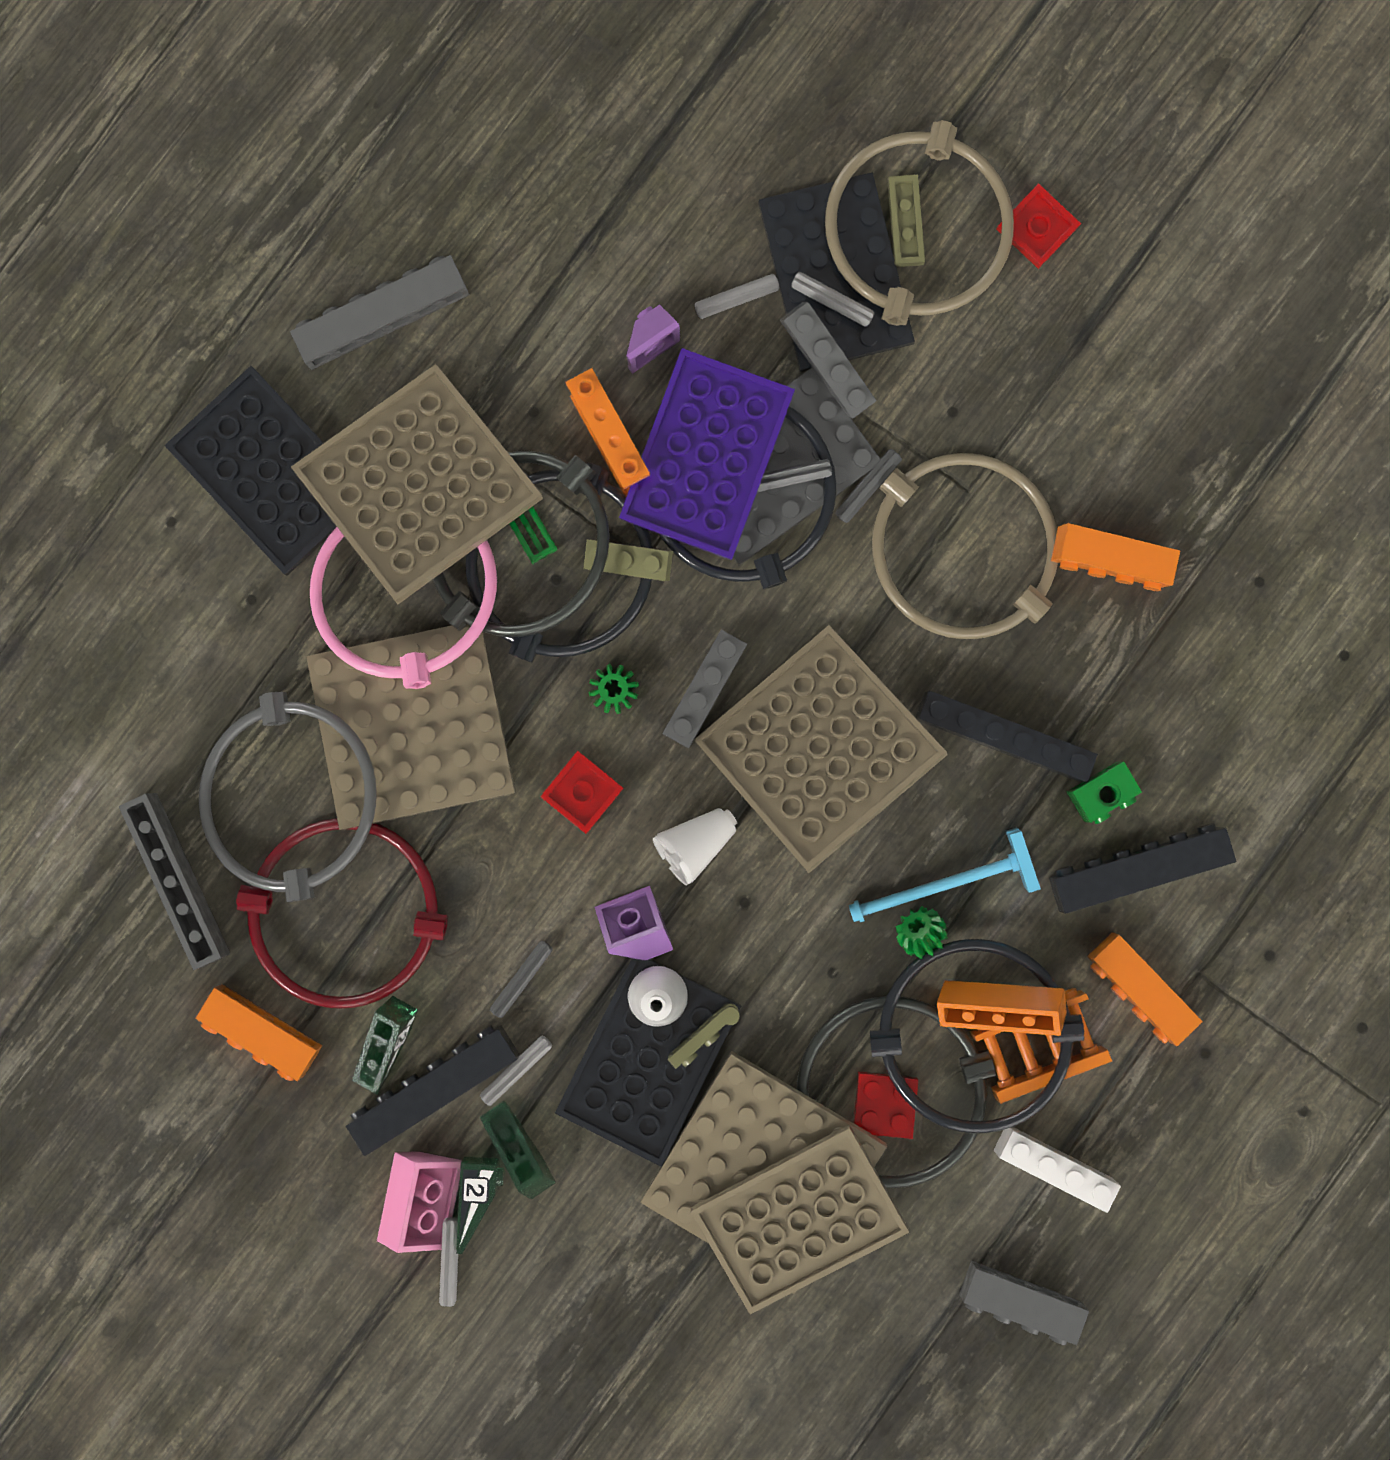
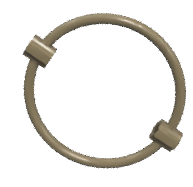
[825,120,1014,326]
[872,453,1058,639]

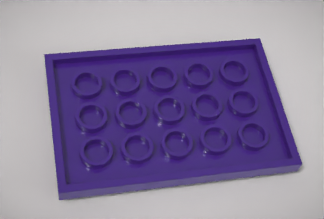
[619,348,795,560]

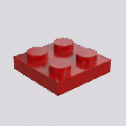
[996,183,1081,269]
[540,751,624,834]
[853,1072,918,1139]

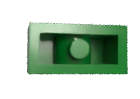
[1066,761,1142,824]

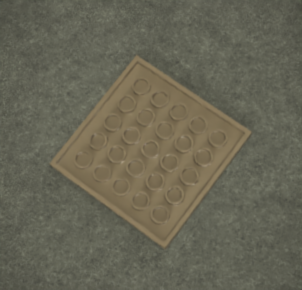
[291,364,543,605]
[306,624,516,830]
[694,625,947,873]
[640,1051,887,1294]

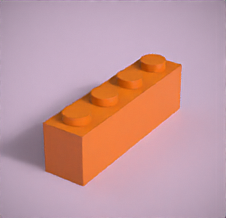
[1051,523,1180,591]
[1087,932,1203,1046]
[937,980,1067,1036]
[195,984,322,1081]

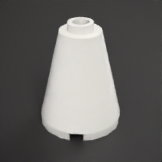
[653,808,737,885]
[628,966,688,1026]

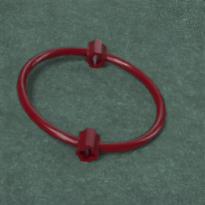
[236,818,448,1009]

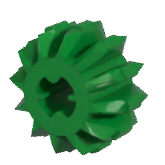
[589,664,639,714]
[895,906,948,959]

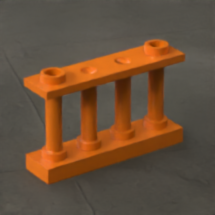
[565,368,650,496]
[970,988,1112,1104]

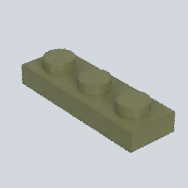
[887,174,925,267]
[583,539,673,581]

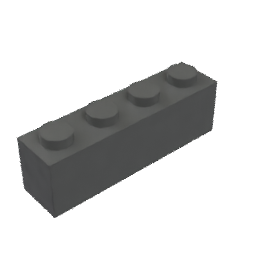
[780,302,877,419]
[662,629,747,749]
[959,1260,1089,1345]

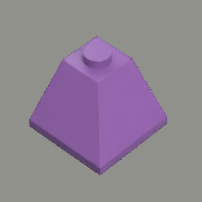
[627,304,680,374]
[595,886,673,960]

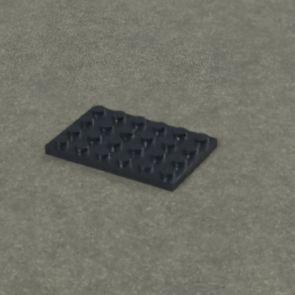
[758,172,915,372]
[164,366,337,576]
[555,958,741,1167]

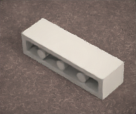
[994,1127,1121,1213]

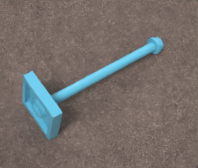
[849,827,1041,922]

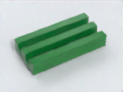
[509,506,558,565]

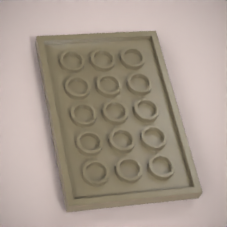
[690,1124,909,1314]

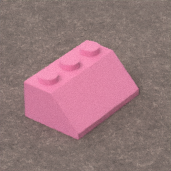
[377,1152,463,1253]

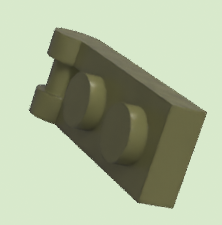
[668,1003,740,1069]

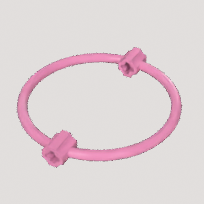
[310,527,497,689]

